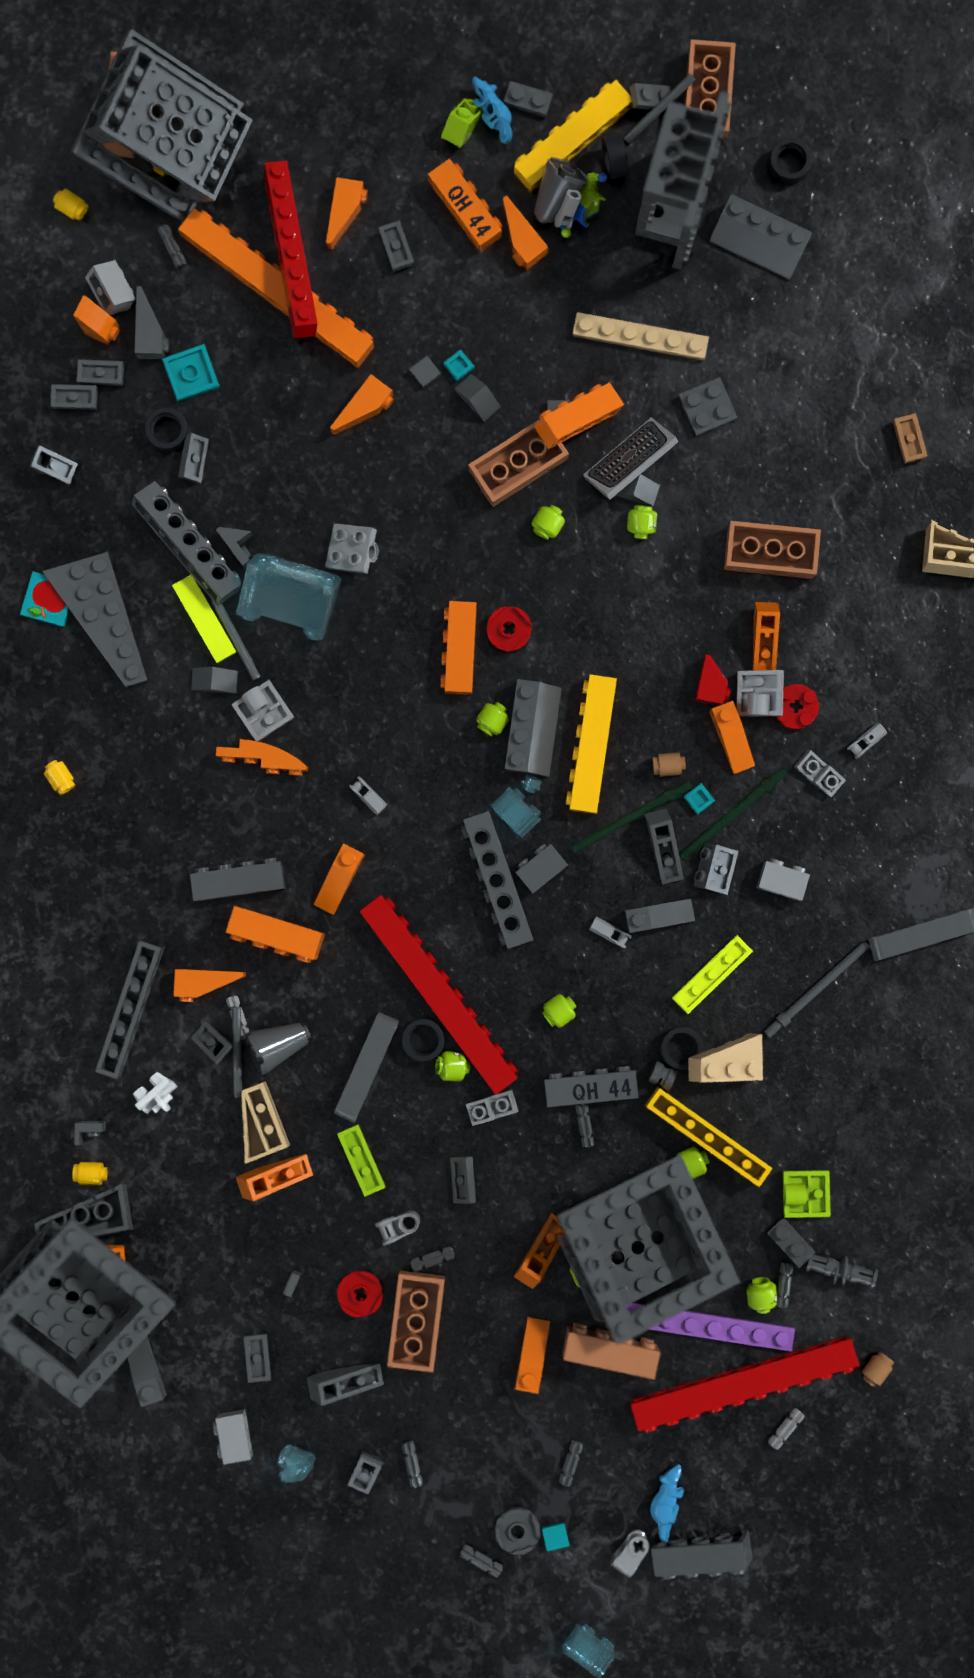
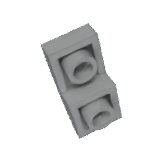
[794,750,846,797]
[466,1090,518,1126]

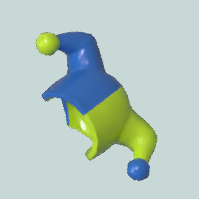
[560,172,607,238]

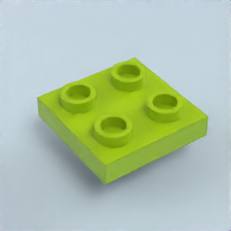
[783,1170,830,1218]

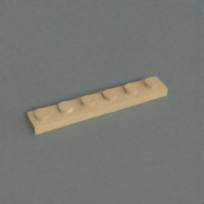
[573,312,709,361]

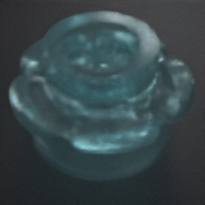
[521,774,542,793]

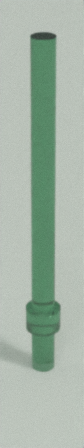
[679,767,788,861]
[571,780,693,854]

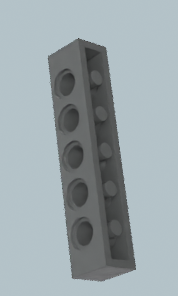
[132,481,242,606]
[461,811,533,949]
[95,941,164,1079]

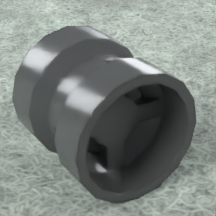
[648,1061,678,1091]

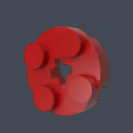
[487,607,531,652]
[775,684,819,730]
[337,1270,383,1317]

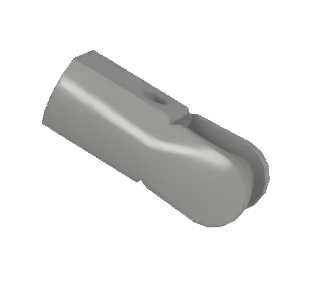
[555,189,582,229]
[847,722,887,759]
[349,776,388,815]
[589,916,632,949]

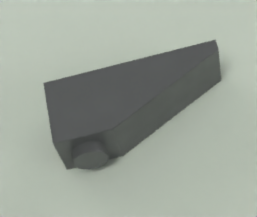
[135,286,169,359]
[645,809,684,885]
[624,899,695,933]
[127,1336,167,1407]
[307,1362,384,1406]

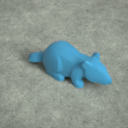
[473,77,512,144]
[650,1464,684,1542]

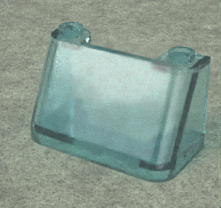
[236,554,341,640]

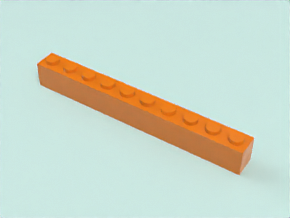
[178,208,374,368]

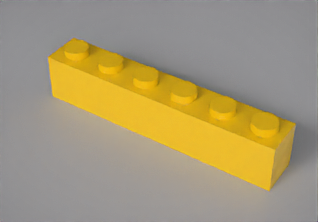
[514,80,633,193]
[566,675,617,814]
[645,1087,773,1187]

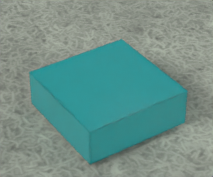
[443,349,475,382]
[683,783,715,815]
[542,1522,570,1552]

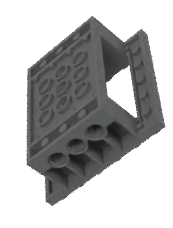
[70,29,253,222]
[635,91,732,270]
[556,1155,740,1345]
[0,1217,176,1408]

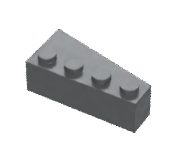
[34,1184,133,1237]
[651,1530,753,1580]

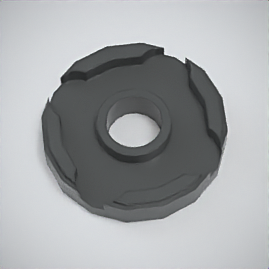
[495,1507,540,1555]

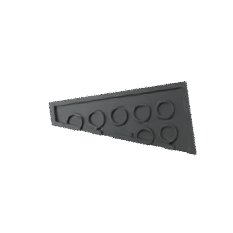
[42,552,148,688]

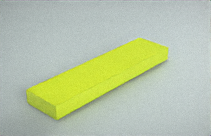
[172,575,237,664]
[672,935,753,1014]

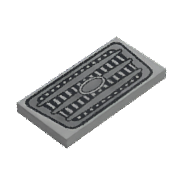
[583,417,678,500]

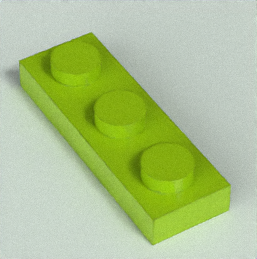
[337,1124,386,1197]

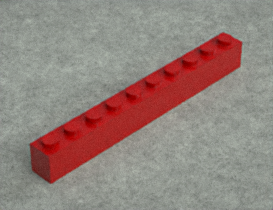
[360,895,518,1094]
[629,1335,859,1433]

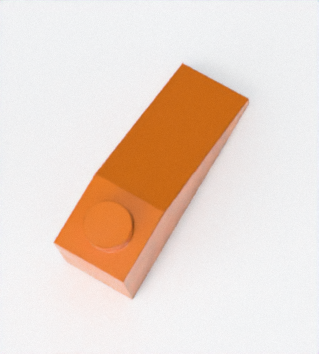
[326,178,367,250]
[503,195,548,270]
[73,295,119,345]
[330,374,394,435]
[753,602,780,671]
[709,701,755,774]
[314,843,365,915]
[174,969,246,1002]
[236,1154,313,1201]
[514,1213,564,1289]
[515,1317,550,1394]

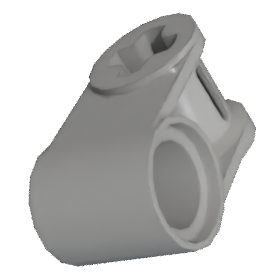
[375,1210,421,1245]
[610,1530,649,1578]

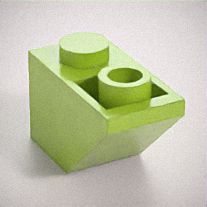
[441,98,483,148]

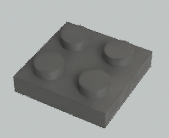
[678,377,738,437]

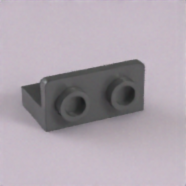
[694,843,739,895]

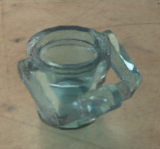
[277,1444,315,1483]

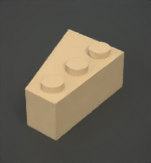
[922,520,974,578]
[688,1033,763,1082]
[242,1081,290,1164]

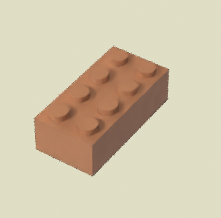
[682,40,736,140]
[468,419,569,507]
[724,521,821,579]
[387,1270,445,1372]
[562,1323,660,1379]

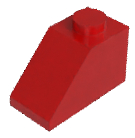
[695,655,731,706]

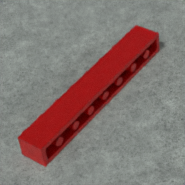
[263,161,318,338]

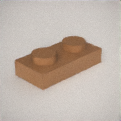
[893,413,928,464]

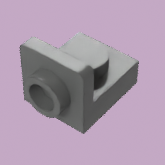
[71,1121,106,1146]

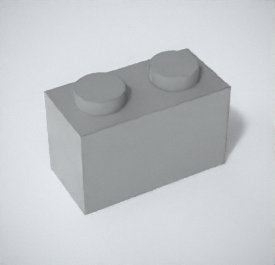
[85,260,136,315]
[756,859,810,901]
[213,1409,253,1465]

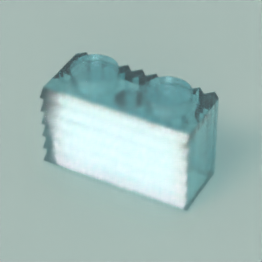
[490,787,541,839]
[562,1623,616,1678]

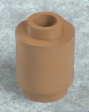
[652,752,686,777]
[862,1351,895,1387]

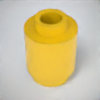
[53,188,88,221]
[43,760,76,795]
[72,1162,108,1185]

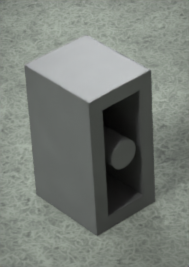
[515,844,568,894]

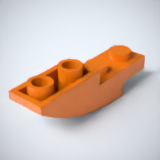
[216,739,308,776]

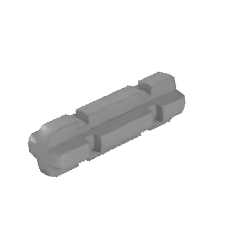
[226,996,250,1040]
[768,1408,804,1450]

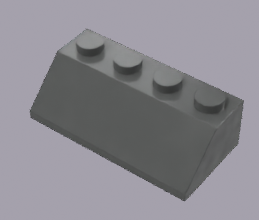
[709,194,812,280]
[505,679,562,777]

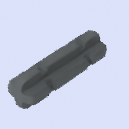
[158,225,186,268]
[575,1103,594,1148]
[410,1246,455,1272]
[776,1262,793,1308]
[559,1440,583,1487]
[402,1441,422,1488]
[460,1545,503,1577]

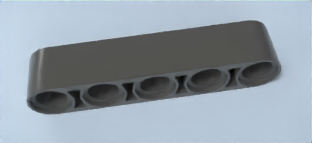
[868,908,974,961]
[334,1012,399,1123]

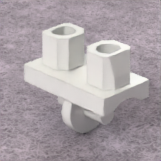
[133,1072,178,1114]

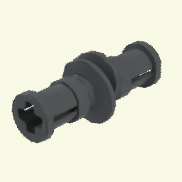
[806,1255,878,1290]

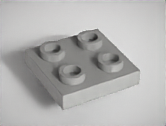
[325,523,379,574]
[737,670,784,717]
[231,680,295,742]

